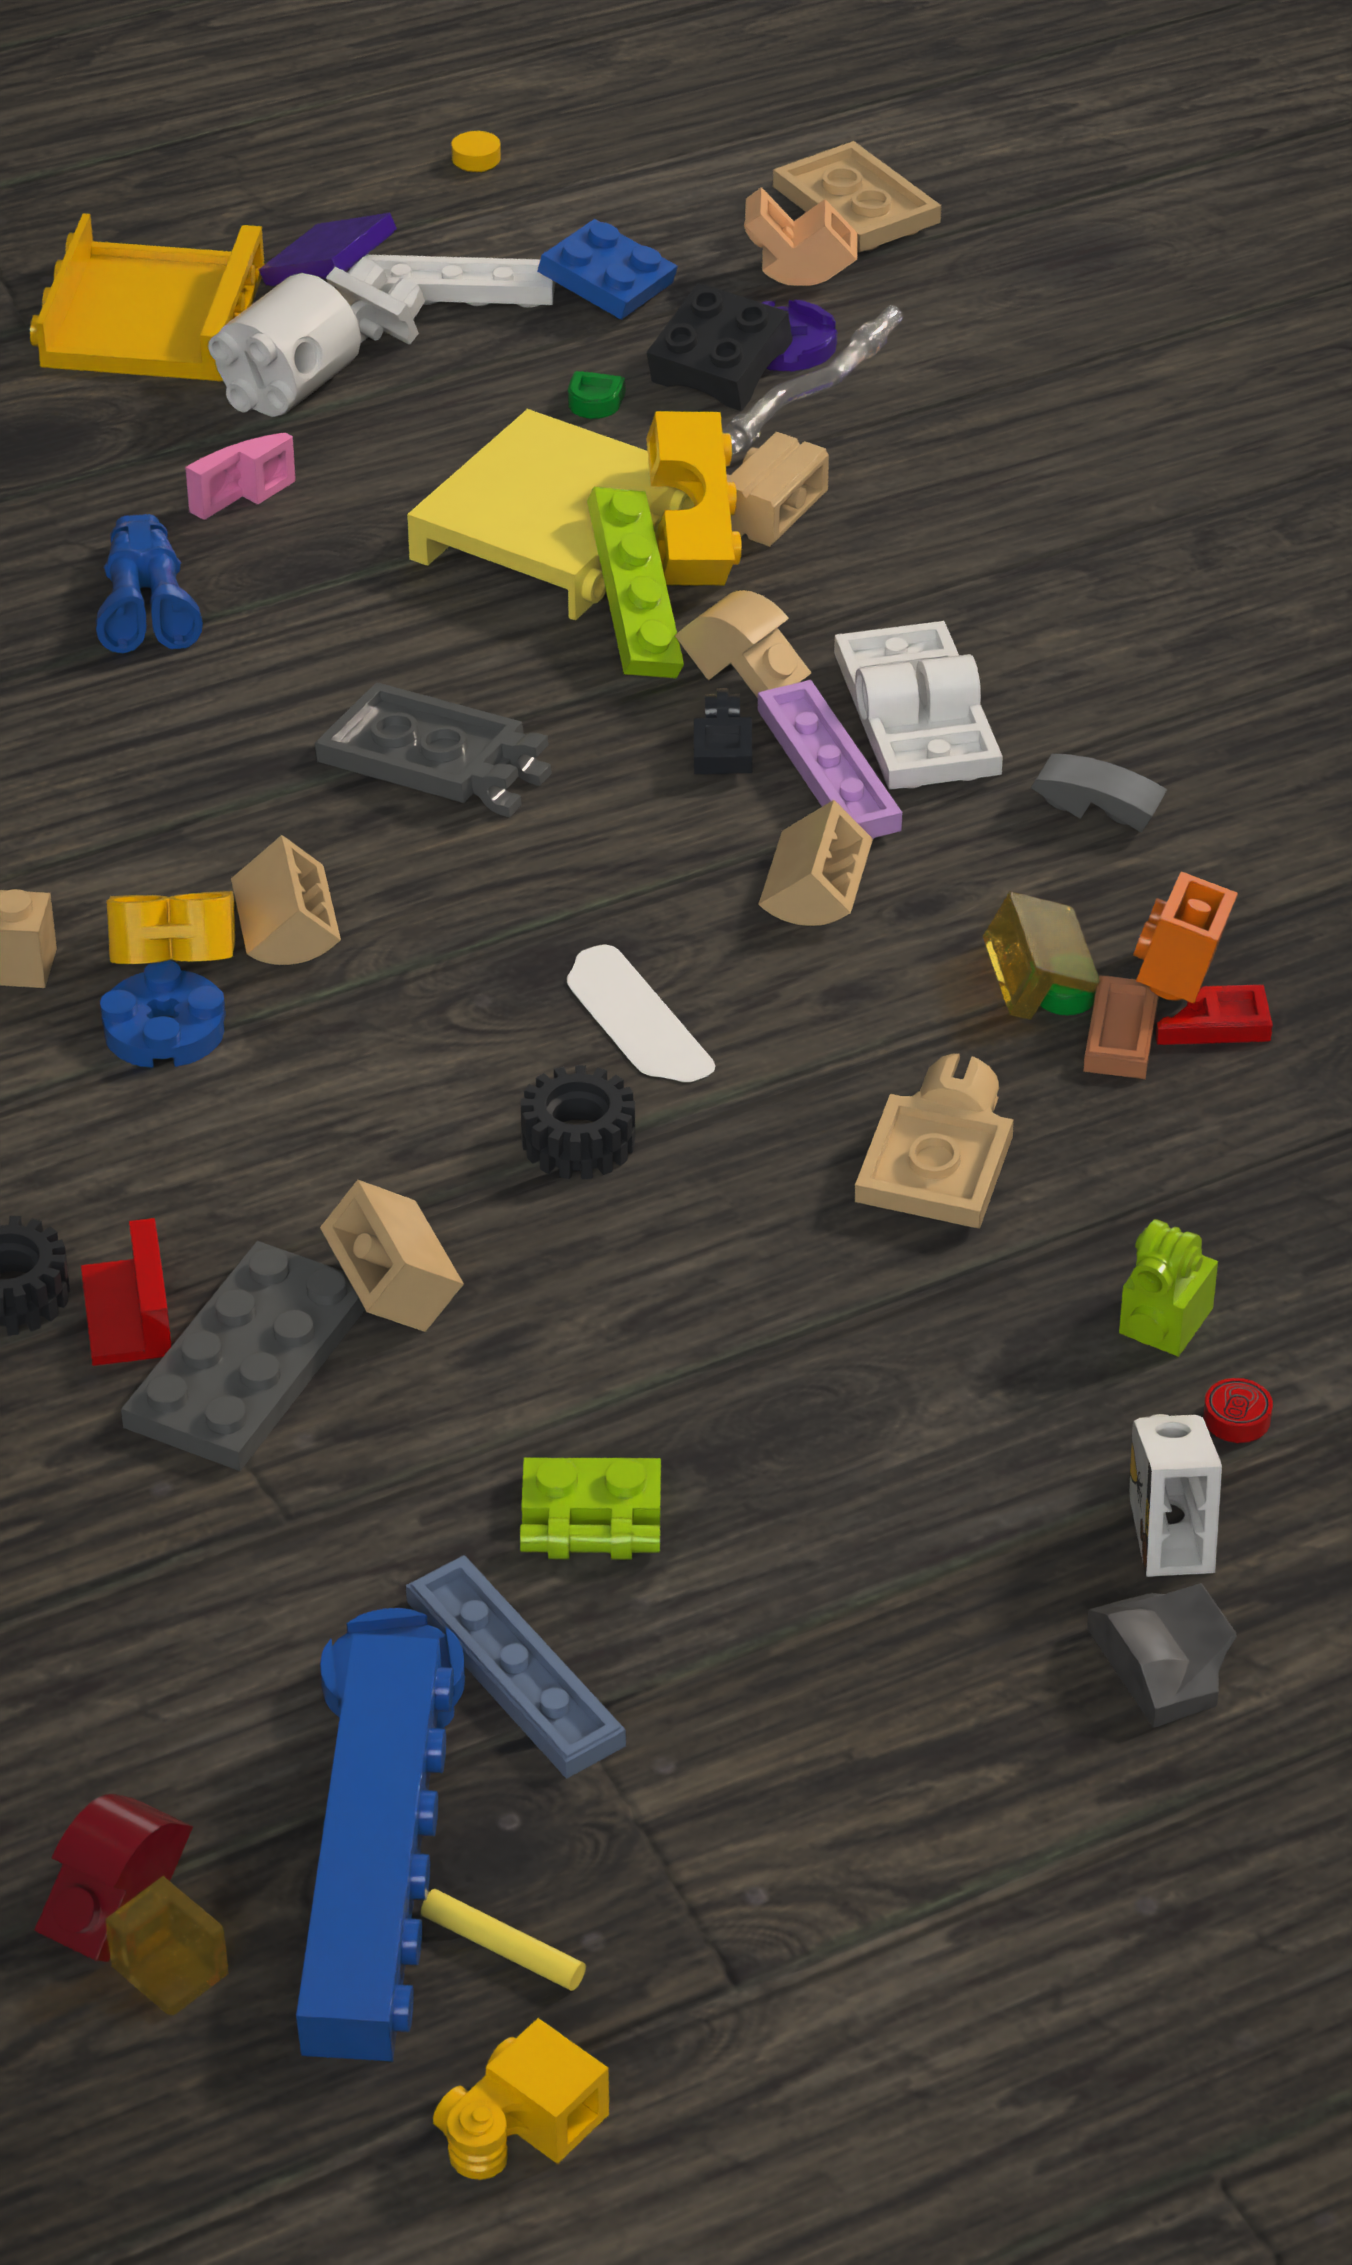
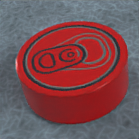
[1203,1378,1273,1443]

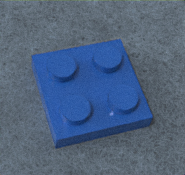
[537,219,678,320]

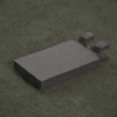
[315,682,552,818]

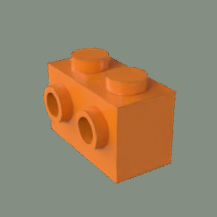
[1133,871,1238,1003]

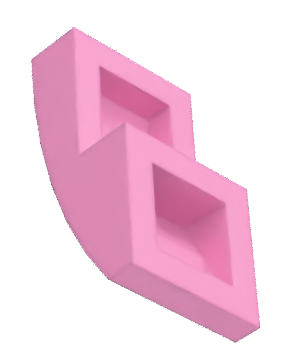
[185,432,296,520]

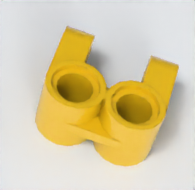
[106,891,235,964]

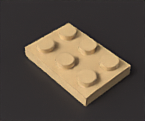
[773,141,941,253]

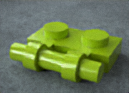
[520,1458,661,1560]

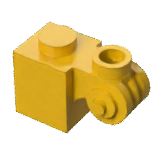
[433,2018,609,2180]

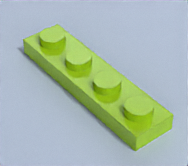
[587,487,684,678]

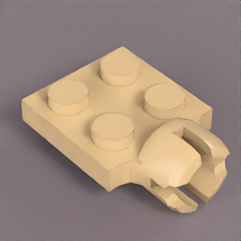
[855,1054,1013,1229]

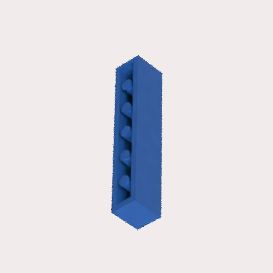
[296,1633,454,2062]

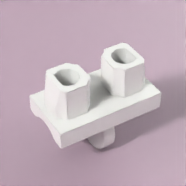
[326,256,425,345]

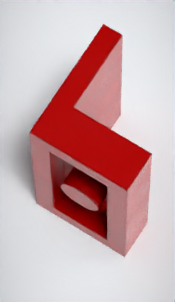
[81,1218,172,1366]

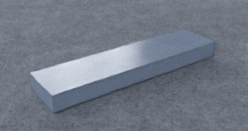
[406,1555,626,1779]

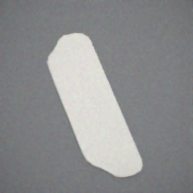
[567,944,716,1082]

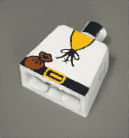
[1129,1414,1222,1577]

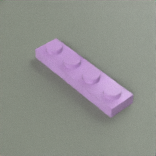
[758,680,902,839]

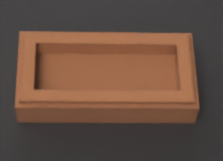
[1083,976,1159,1079]

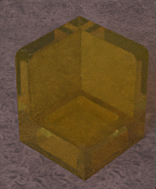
[105,1876,228,2015]

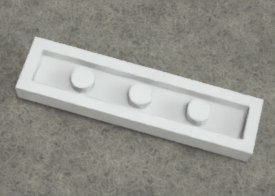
[350,255,555,308]

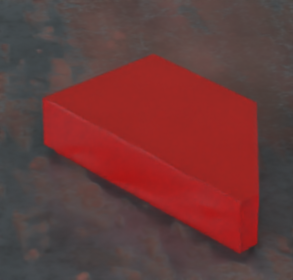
[1156,985,1273,1045]

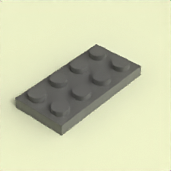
[121,1241,365,1471]

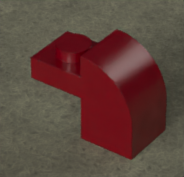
[34,1794,193,1962]

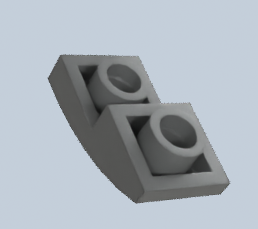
[1031,753,1167,833]

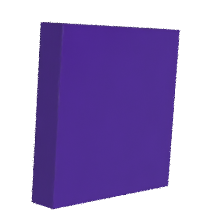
[258,213,397,286]

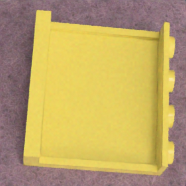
[407,409,694,621]

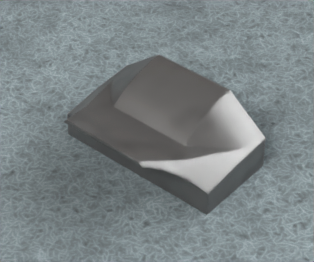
[1087,1583,1237,1728]

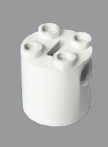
[208,273,361,417]

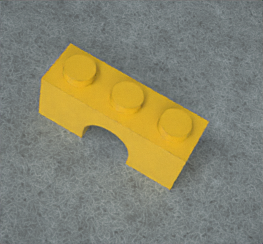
[646,411,742,585]

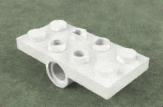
[834,621,1003,790]

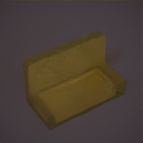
[983,891,1100,1020]

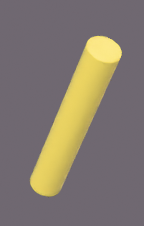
[421,1889,586,1991]

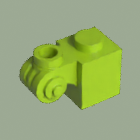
[1119,1219,1218,1357]

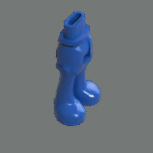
[95,514,203,653]

